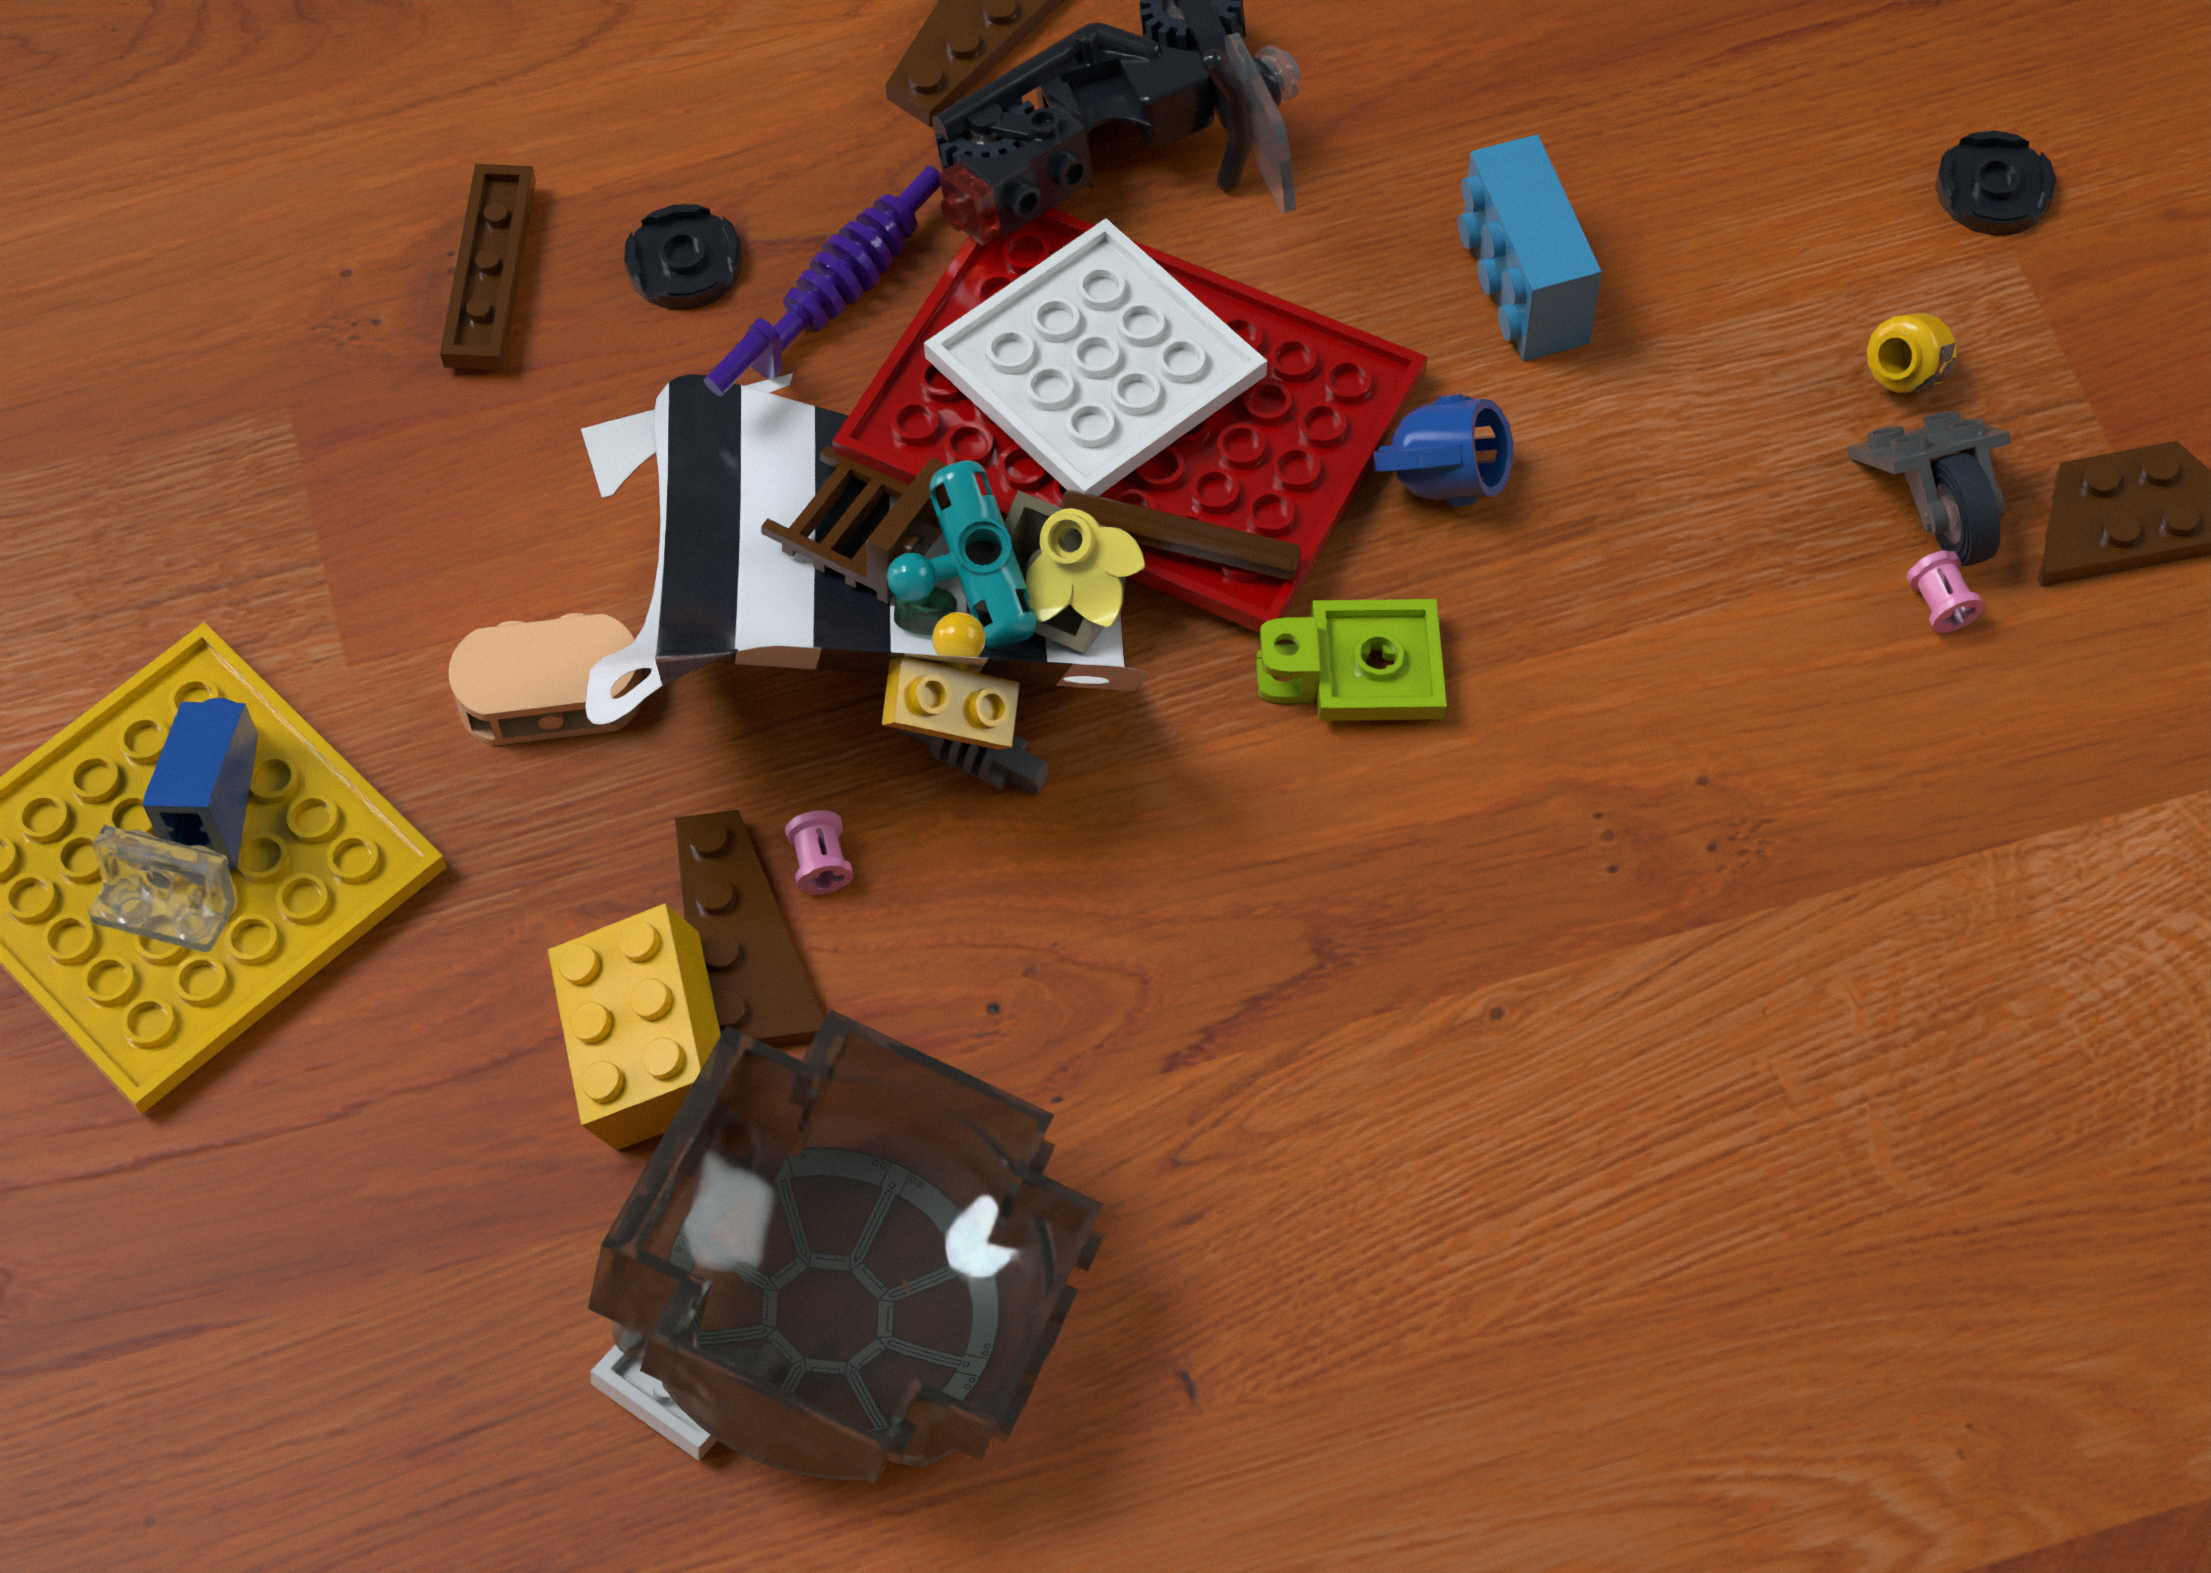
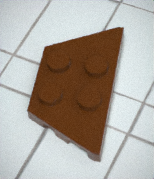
[2038,441,2211,587]

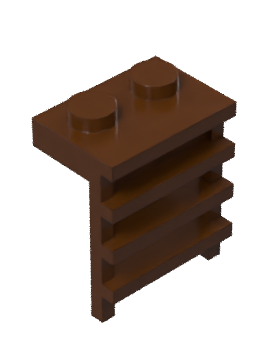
[761,445,951,604]

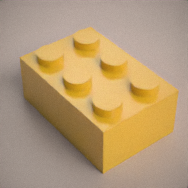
[547,903,736,1151]

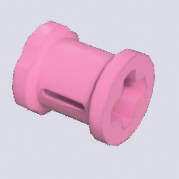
[1906,550,1985,633]
[785,810,853,895]

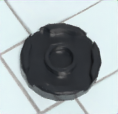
[1935,130,2056,236]
[624,204,742,310]

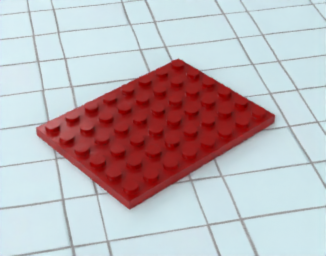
[832,208,1428,633]

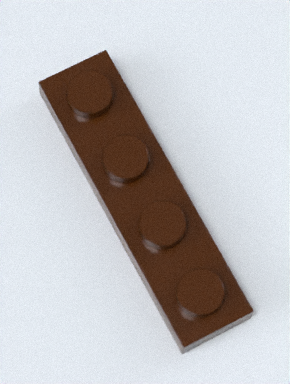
[440,164,536,371]

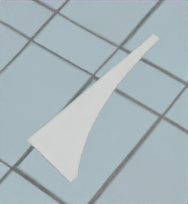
[581,373,794,498]

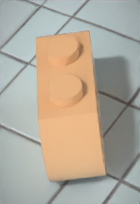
[448,613,644,746]

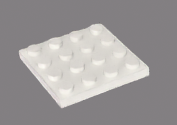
[924,218,1267,496]

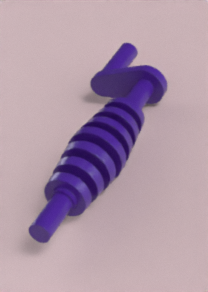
[704,166,944,396]

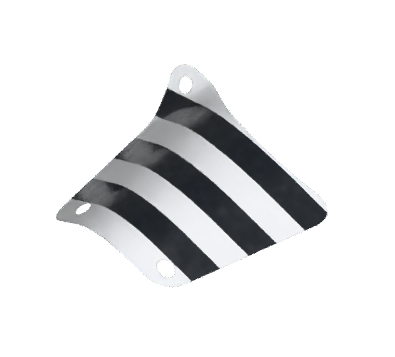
[585,374,1148,725]

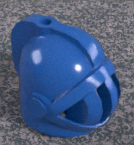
[1373,393,1514,507]

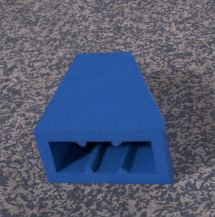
[143,698,258,869]

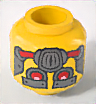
[1867,313,1957,393]

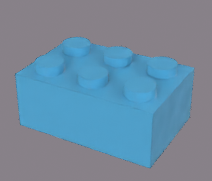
[1457,134,1602,361]

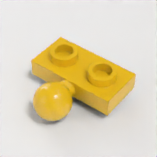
[882,612,1020,750]

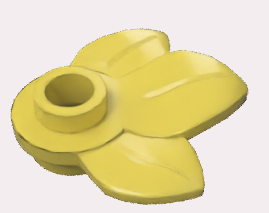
[1026,508,1146,627]

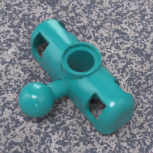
[887,460,1037,649]

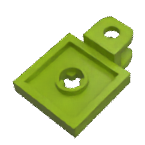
[1256,599,1447,721]

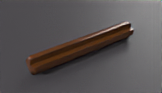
[1060,490,1301,580]

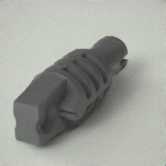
[881,709,1049,795]

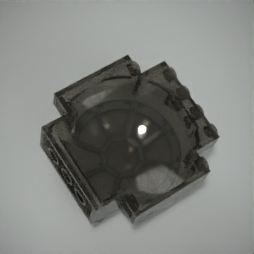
[588,1009,1105,1483]

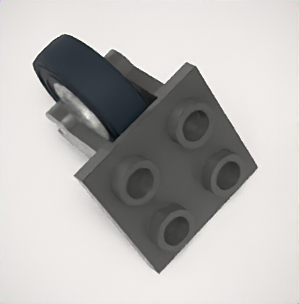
[1847,411,2011,566]

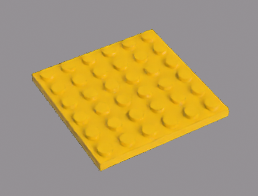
[0,622,447,1115]

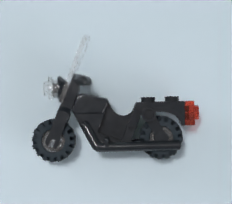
[932,0,1300,246]

